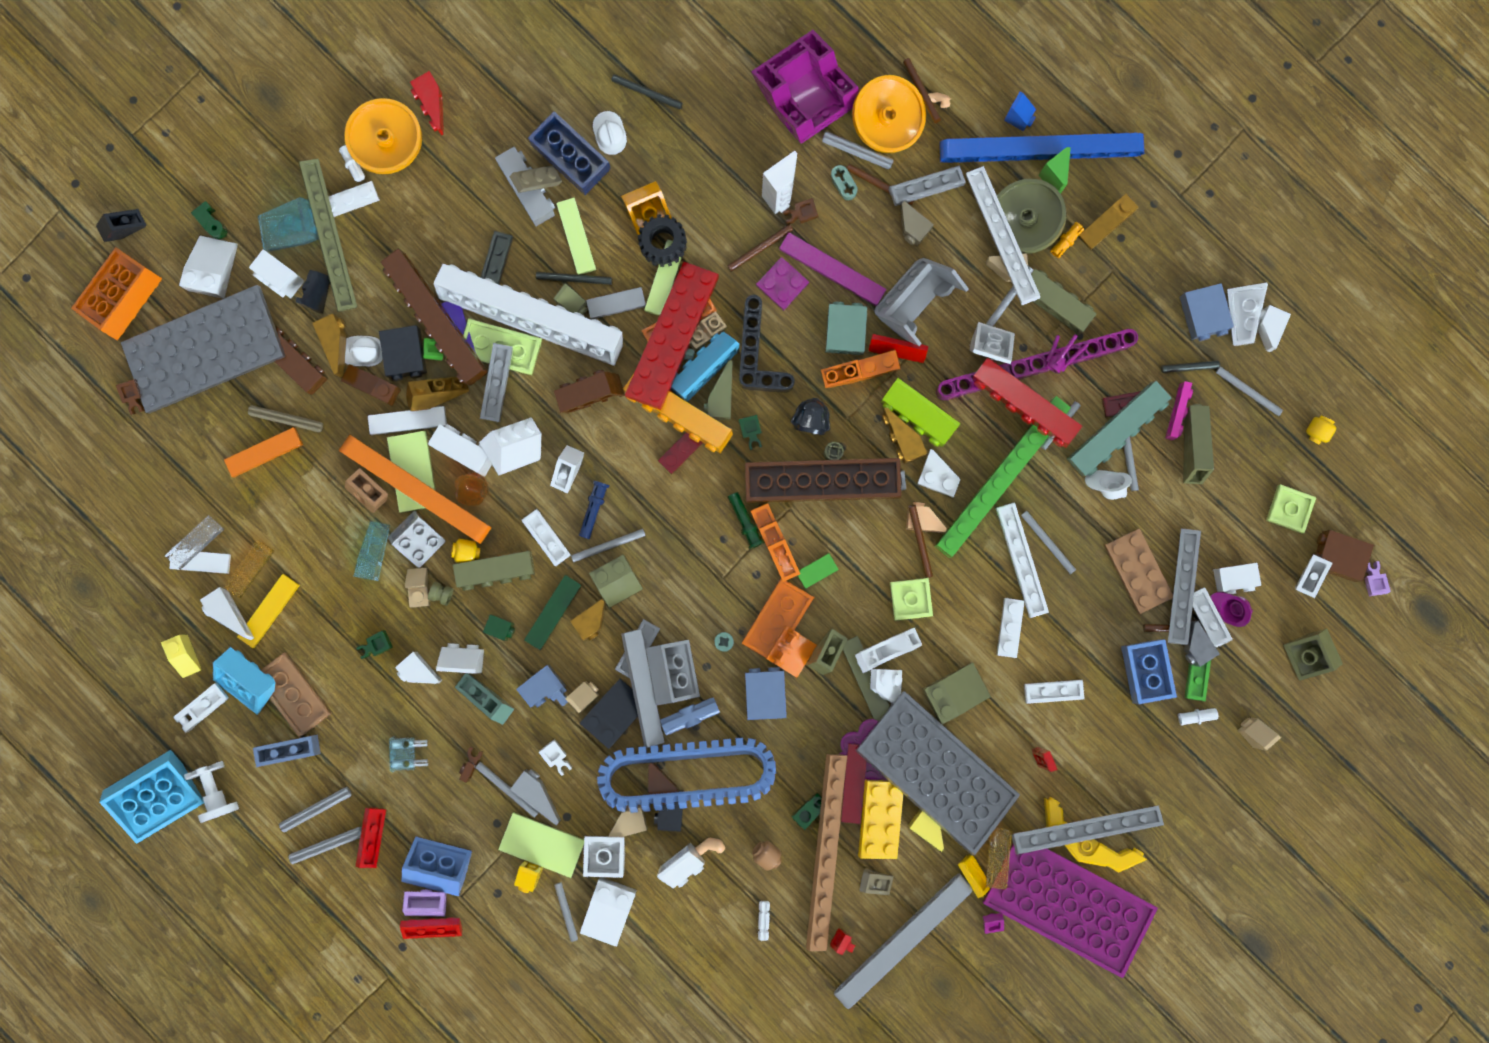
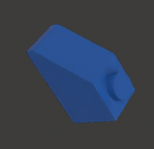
[1004,92,1036,131]

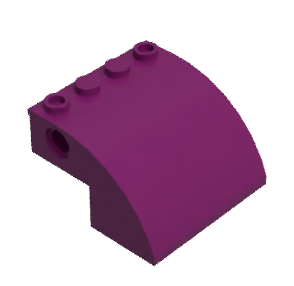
[751,30,859,144]

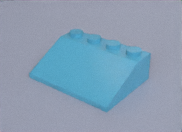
[100,750,204,844]

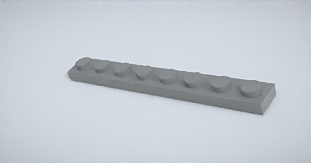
[1011,806,1164,855]

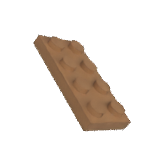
[1104,528,1173,614]

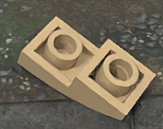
[690,311,727,351]

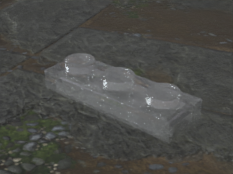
[165,515,224,570]

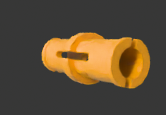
[1050,222,1084,259]

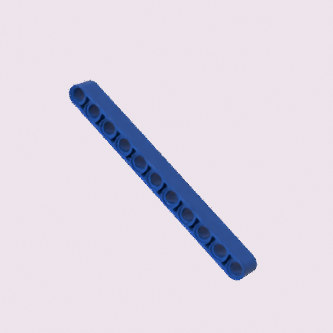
[939,133,1145,163]

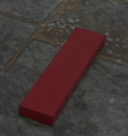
[841,743,867,824]

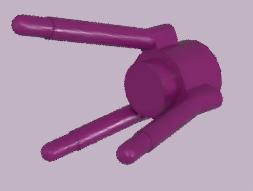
[1045,334,1089,374]

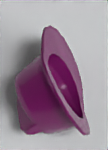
[1210,592,1253,627]

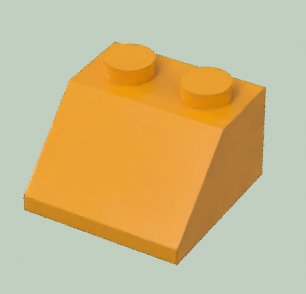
[621,181,672,235]

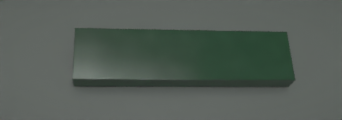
[524,575,582,650]

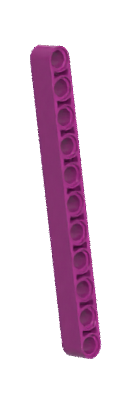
[936,329,1138,400]

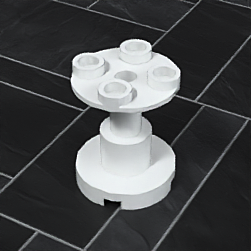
[184,761,239,823]

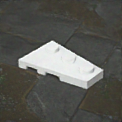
[1227,283,1268,346]

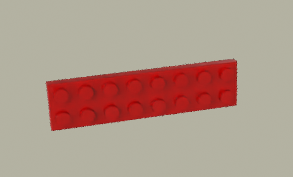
[625,262,719,410]

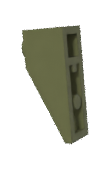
[704,361,732,420]

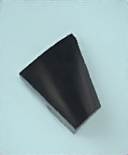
[295,270,330,314]

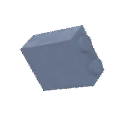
[1180,283,1234,341]
[745,667,786,720]

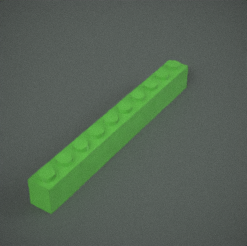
[934,396,1071,558]

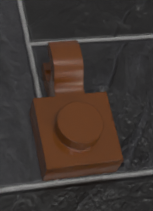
[459,746,483,783]

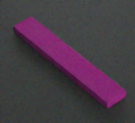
[779,233,886,306]

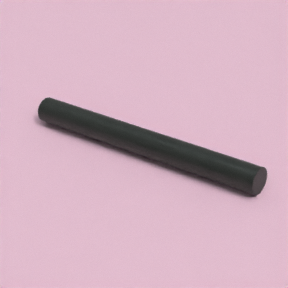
[611,74,683,110]
[536,272,612,285]

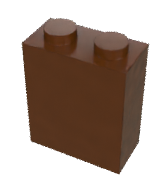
[1312,530,1374,582]

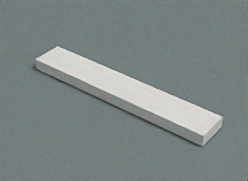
[995,502,1049,618]

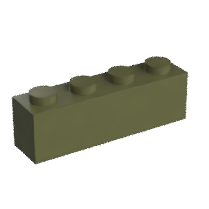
[1031,269,1097,335]
[453,551,535,591]

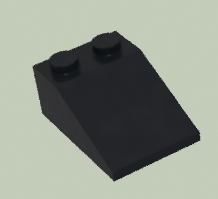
[580,679,638,749]

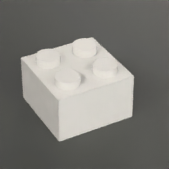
[249,250,304,299]

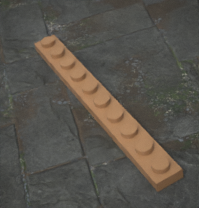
[806,754,847,951]

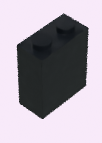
[379,325,427,381]

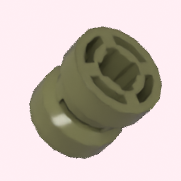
[824,442,844,460]
[428,582,454,606]

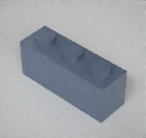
[253,735,321,767]

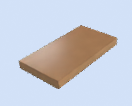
[261,652,332,738]

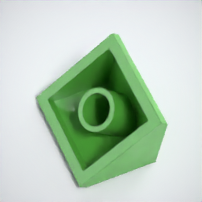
[1039,147,1071,194]

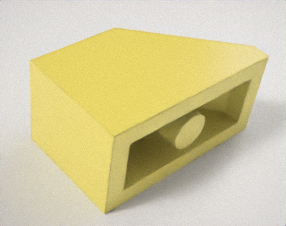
[161,635,202,678]
[908,809,944,852]

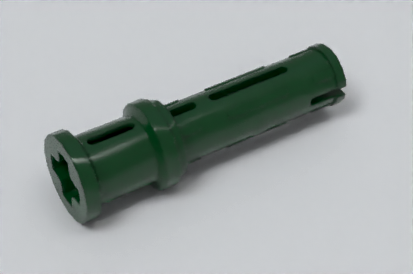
[727,492,765,550]

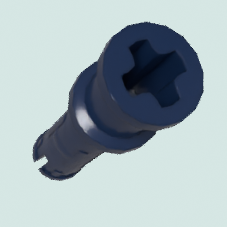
[578,480,610,539]

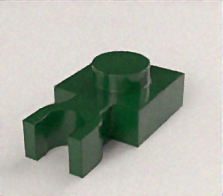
[739,414,762,450]
[356,630,393,659]

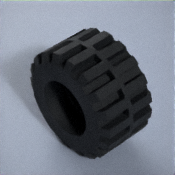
[638,214,687,267]

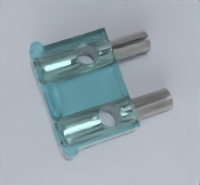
[389,736,428,772]

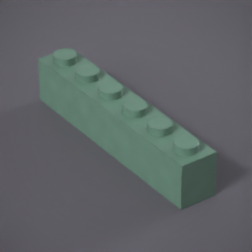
[1067,381,1172,476]

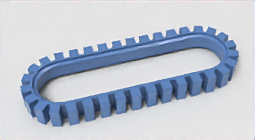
[597,738,776,813]

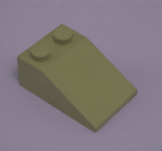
[922,662,991,724]

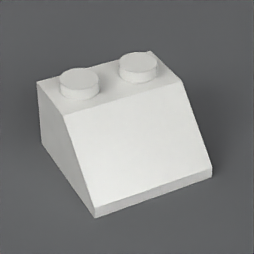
[436,643,484,673]
[583,836,625,877]

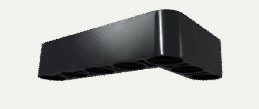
[739,295,795,393]

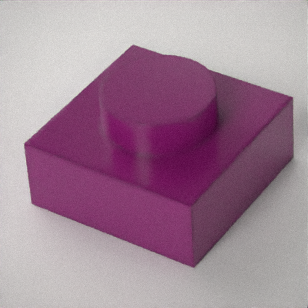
[983,913,1004,934]

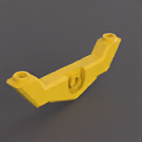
[1044,797,1147,873]

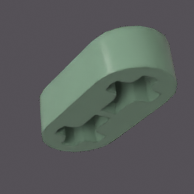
[831,165,857,200]

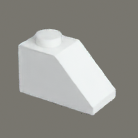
[1257,305,1291,352]
[550,445,584,493]
[1295,555,1332,598]
[395,652,442,684]

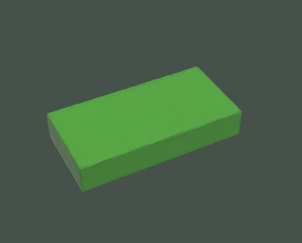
[797,554,839,589]

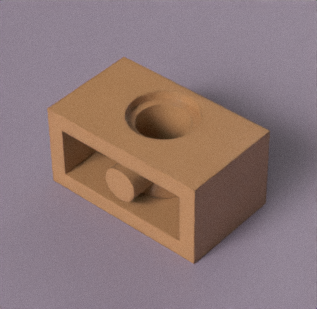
[345,468,388,513]

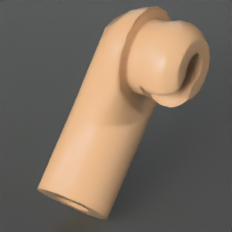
[928,92,951,108]
[695,837,725,856]

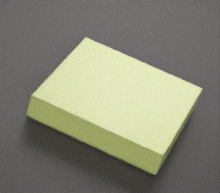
[1266,484,1316,533]
[890,578,933,620]

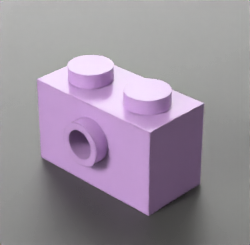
[403,890,447,917]

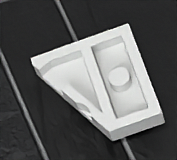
[917,450,960,498]
[870,669,902,705]

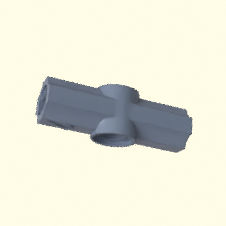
[660,697,720,735]

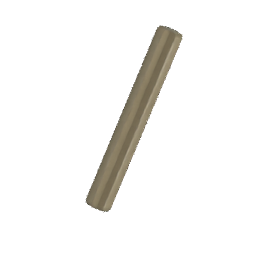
[248,405,323,432]

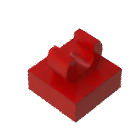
[830,928,856,955]

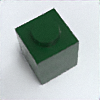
[483,614,515,641]

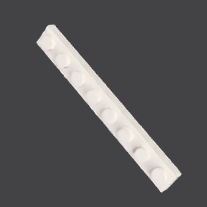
[966,166,1040,305]

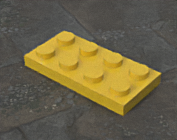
[858,780,903,859]

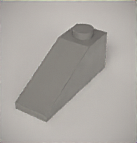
[510,769,561,825]

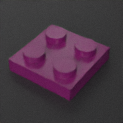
[756,257,809,311]

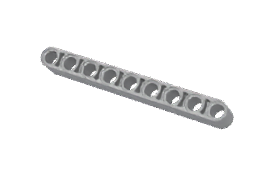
[834,873,973,1009]

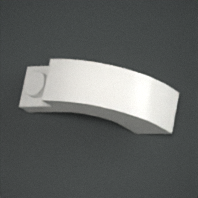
[855,628,922,673]

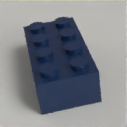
[528,111,611,195]

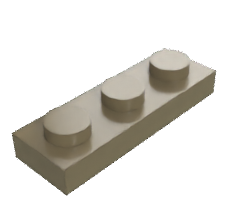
[509,165,562,193]

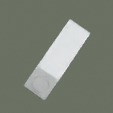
[200,587,254,640]

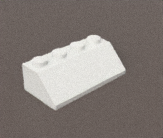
[762,151,797,214]

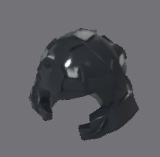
[790,398,830,435]

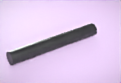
[1161,361,1220,373]

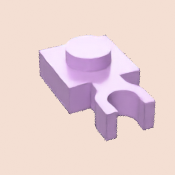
[1364,561,1391,596]

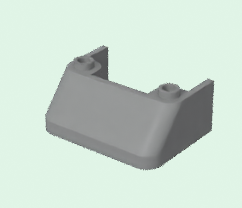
[874,258,969,346]

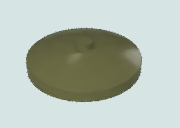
[997,179,1067,254]

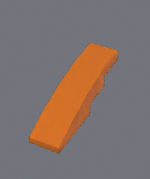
[750,503,800,582]

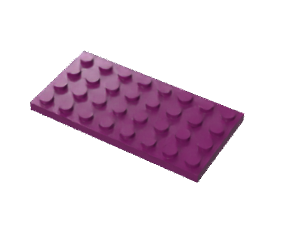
[982,843,1158,978]

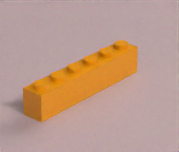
[623,374,733,453]

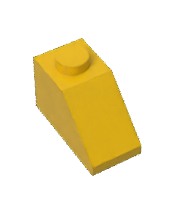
[514,860,543,893]

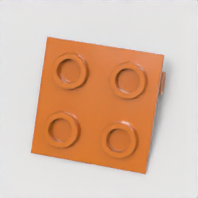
[766,626,817,678]

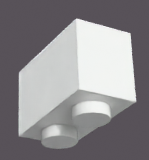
[1213,563,1261,594]

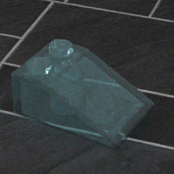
[258,197,318,252]

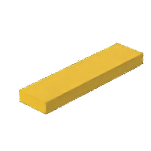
[237,574,300,648]

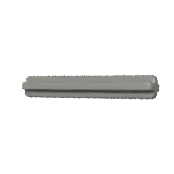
[822,132,893,169]
[279,787,352,832]
[288,827,362,864]

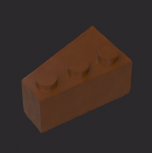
[554,370,625,414]

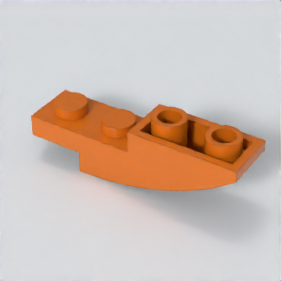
[821,350,901,388]

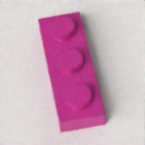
[1165,381,1193,440]

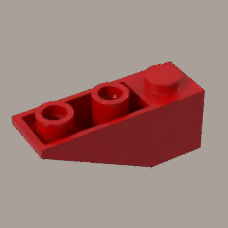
[410,71,444,136]

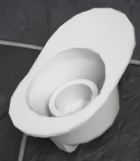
[593,111,627,155]
[345,336,383,366]
[1085,470,1132,500]

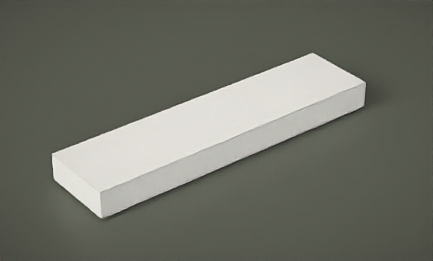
[368,406,447,435]

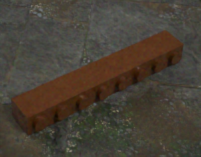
[381,248,488,386]

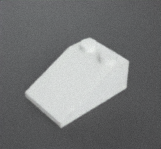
[179,236,238,299]
[970,322,1015,364]
[657,843,705,888]
[580,877,637,947]

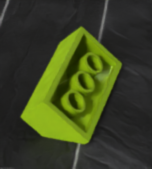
[881,378,960,447]

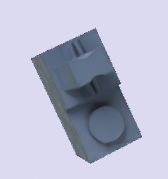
[516,665,568,708]

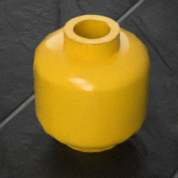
[1306,415,1336,445]
[451,539,480,564]

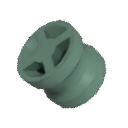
[714,632,734,651]

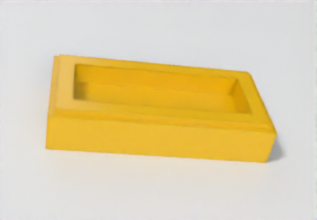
[958,854,991,898]

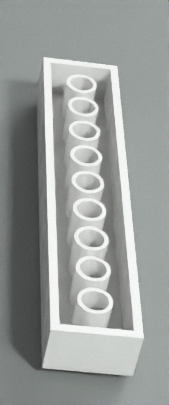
[434,264,623,366]

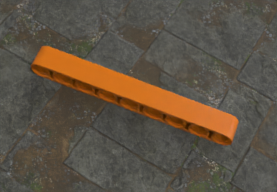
[339,434,492,544]

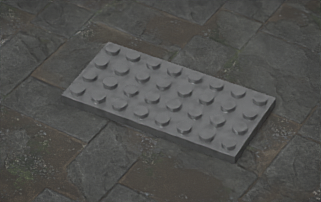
[121,285,286,414]
[855,691,1020,856]

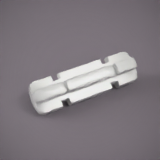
[758,901,770,941]

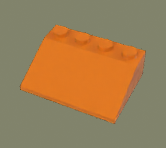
[71,247,162,341]

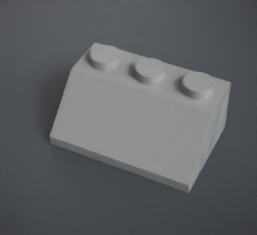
[646,640,700,705]

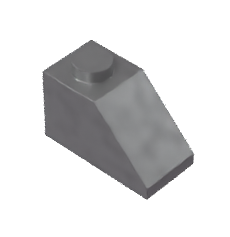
[1184,621,1219,667]

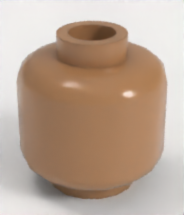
[752,841,782,871]

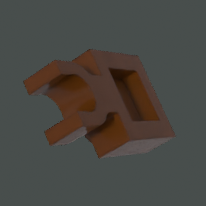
[783,198,819,224]
[116,379,145,415]

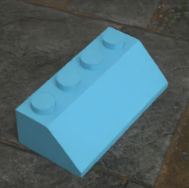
[670,332,739,402]

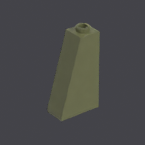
[1183,404,1214,484]

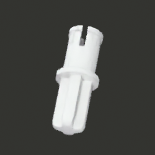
[339,145,365,182]
[1178,708,1218,726]

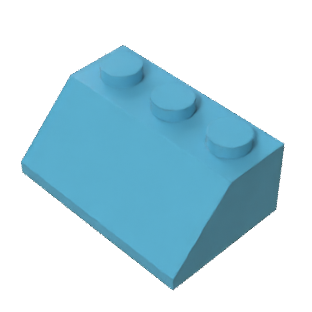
[213,647,275,715]

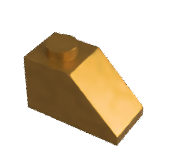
[570,599,606,641]

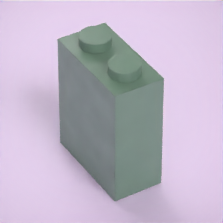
[825,302,867,355]

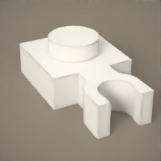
[539,739,572,776]

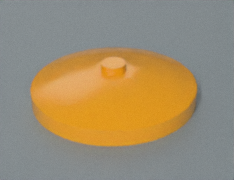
[852,75,926,153]
[345,98,422,174]

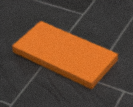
[742,579,814,658]

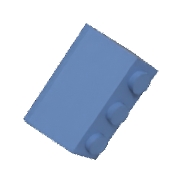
[402,837,472,896]

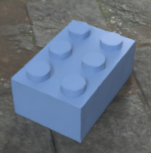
[1121,639,1177,704]

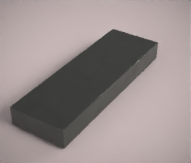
[480,231,513,285]

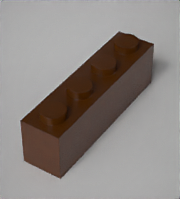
[274,325,328,395]

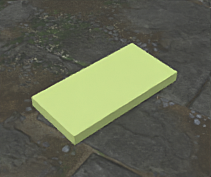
[463,318,542,376]
[387,431,436,513]
[498,812,584,878]

